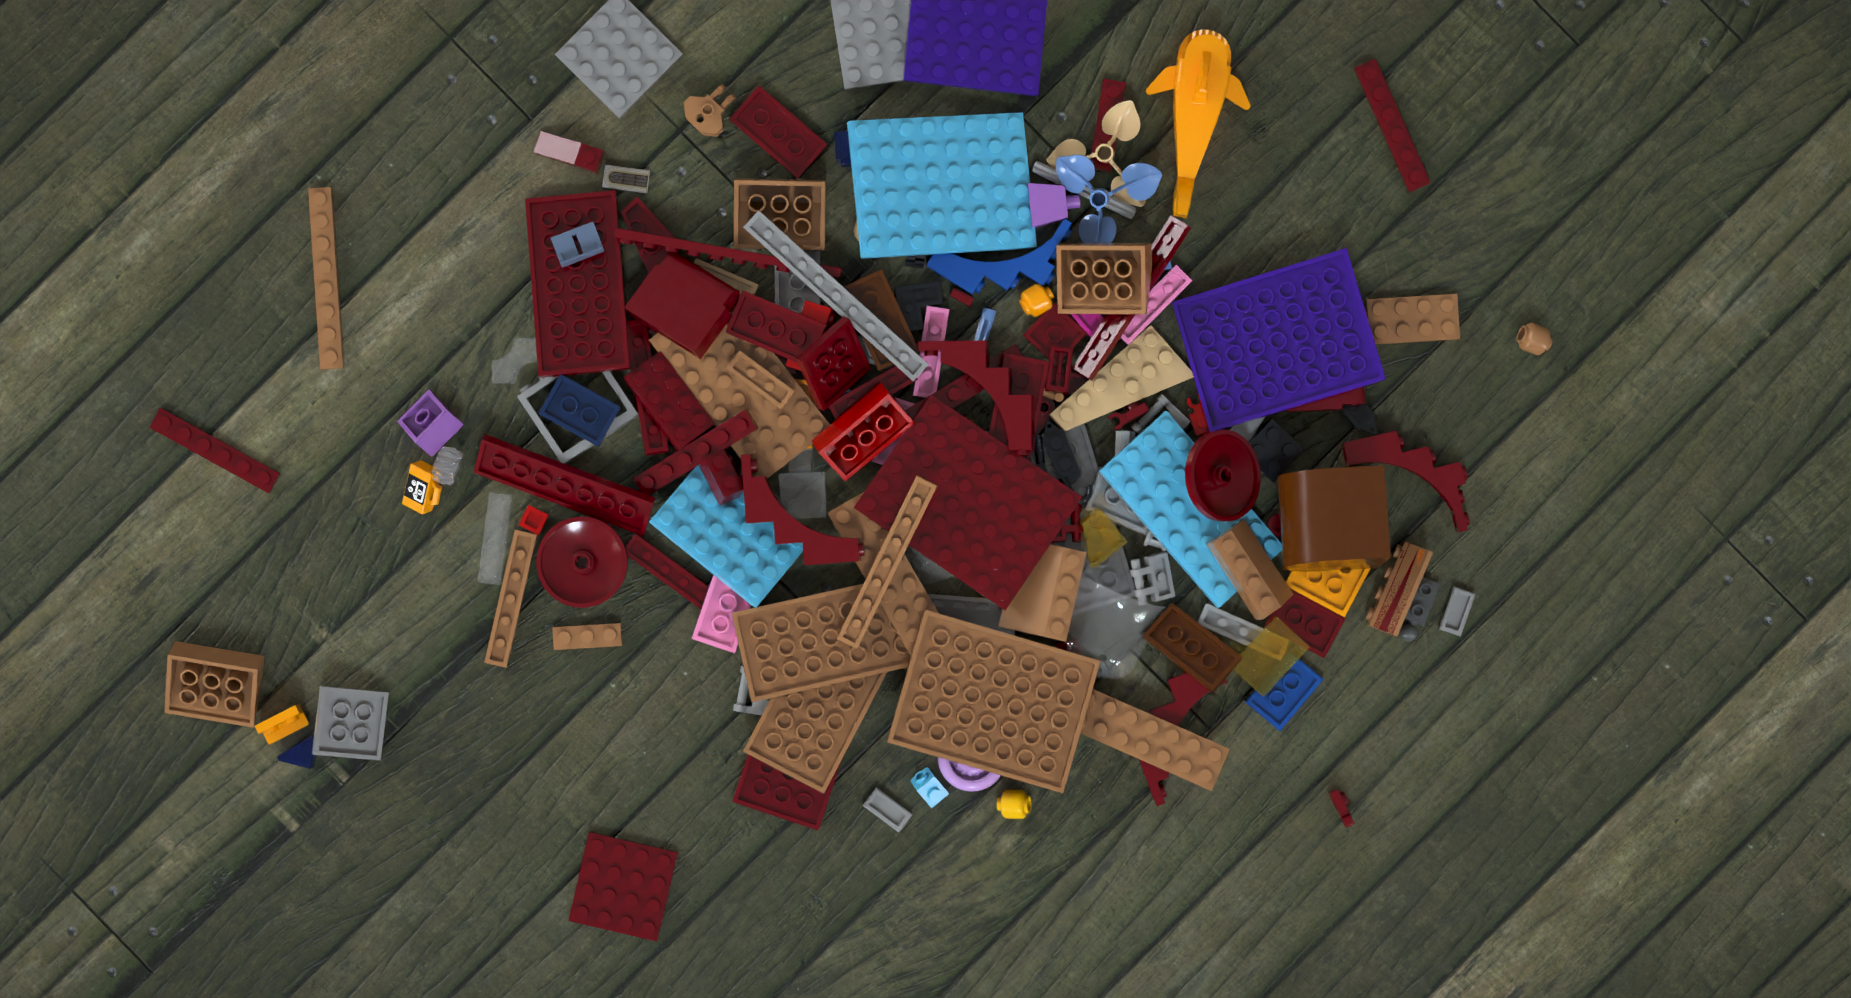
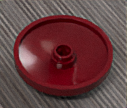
[1185,430,1261,522]
[536,517,628,608]

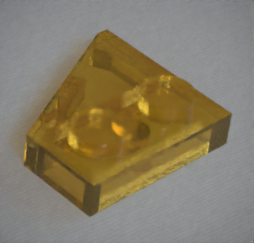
[1081,506,1127,569]

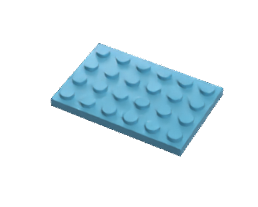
[649,465,803,608]

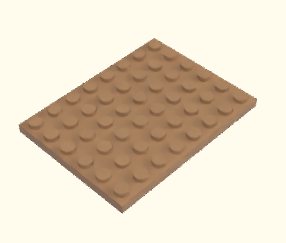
[887,610,1100,793]

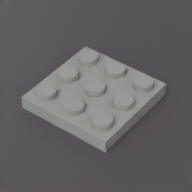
[312,686,389,761]

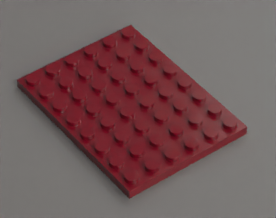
[854,395,1082,611]

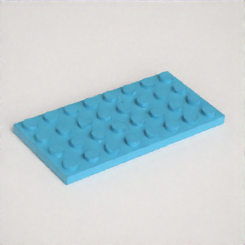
[1098,411,1282,608]

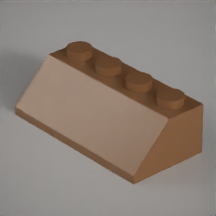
[1206,519,1294,620]

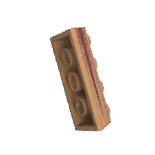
[1365,542,1433,637]

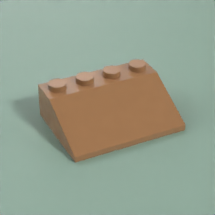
[734,178,826,250]
[1056,243,1152,314]
[998,544,1086,642]
[164,641,264,728]

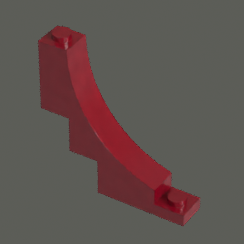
[918,340,1035,455]
[741,454,865,565]
[1138,672,1227,806]

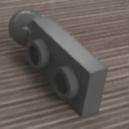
[1400,577,1440,642]

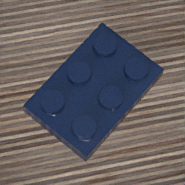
[539,375,621,447]

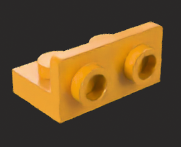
[255,704,309,744]

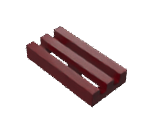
[1045,346,1073,394]

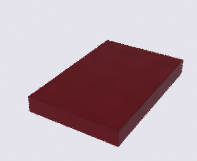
[1264,589,1346,658]

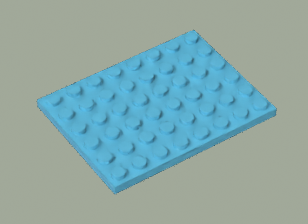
[847,112,1037,259]

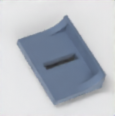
[551,222,604,268]

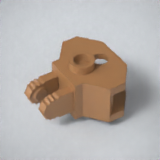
[684,84,736,137]

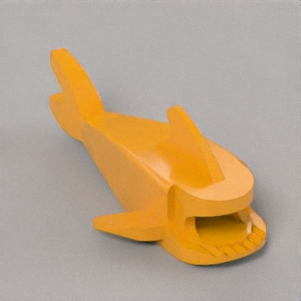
[1146,29,1250,219]

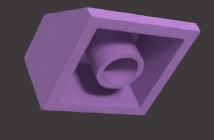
[397,389,464,457]

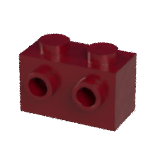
[699,449,744,506]

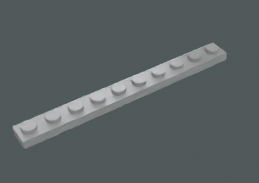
[743,210,929,381]

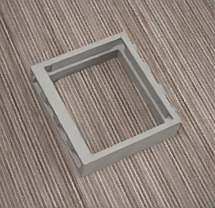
[517,371,638,464]

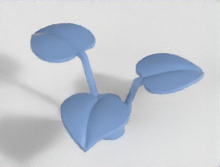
[1056,155,1162,243]

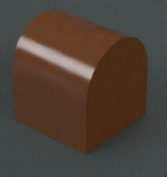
[1277,465,1391,572]

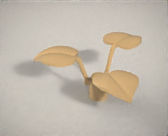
[1047,100,1147,207]

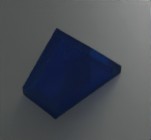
[277,735,317,769]

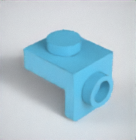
[910,767,949,808]

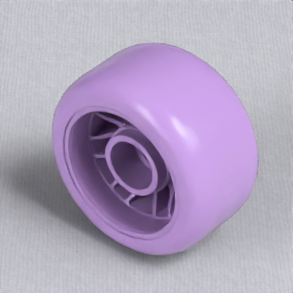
[938,757,1001,792]

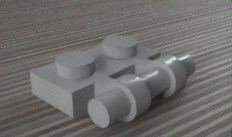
[1130,552,1175,605]

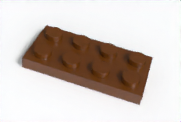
[844,269,920,371]
[1143,603,1242,693]

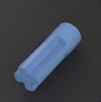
[974,308,996,341]

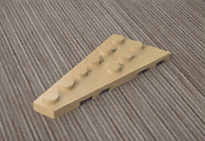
[1050,325,1194,432]

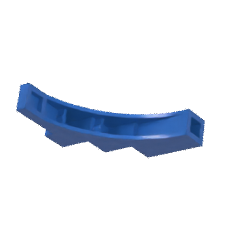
[926,218,1073,296]

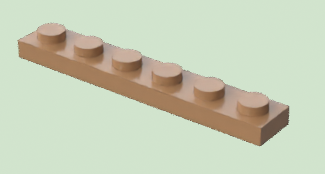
[484,530,538,668]

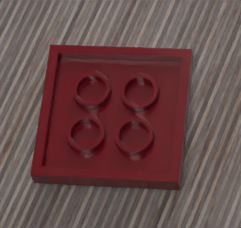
[796,316,871,411]

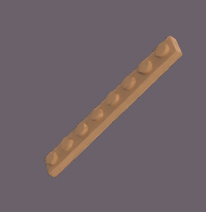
[308,187,344,370]
[837,475,938,649]

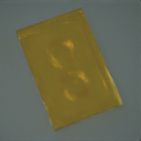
[1234,616,1310,697]

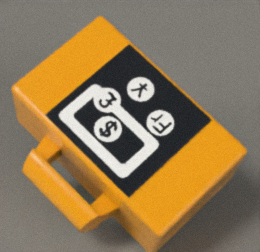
[402,460,442,514]

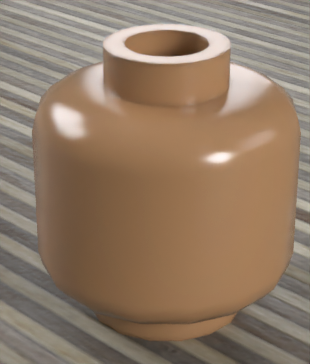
[1517,322,1552,355]

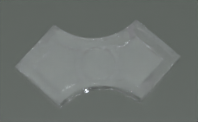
[492,338,537,384]

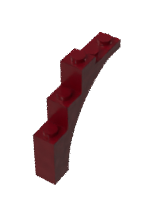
[1341,430,1470,533]

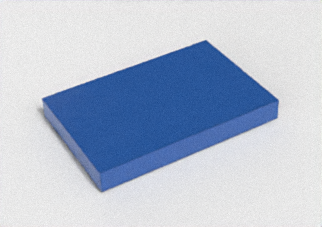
[1245,650,1324,731]

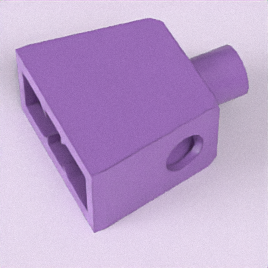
[1028,183,1080,228]

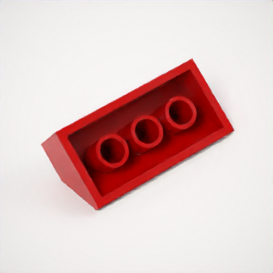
[811,383,915,481]

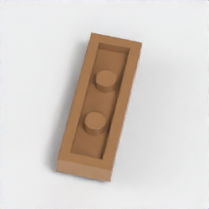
[726,351,795,410]
[552,623,623,650]

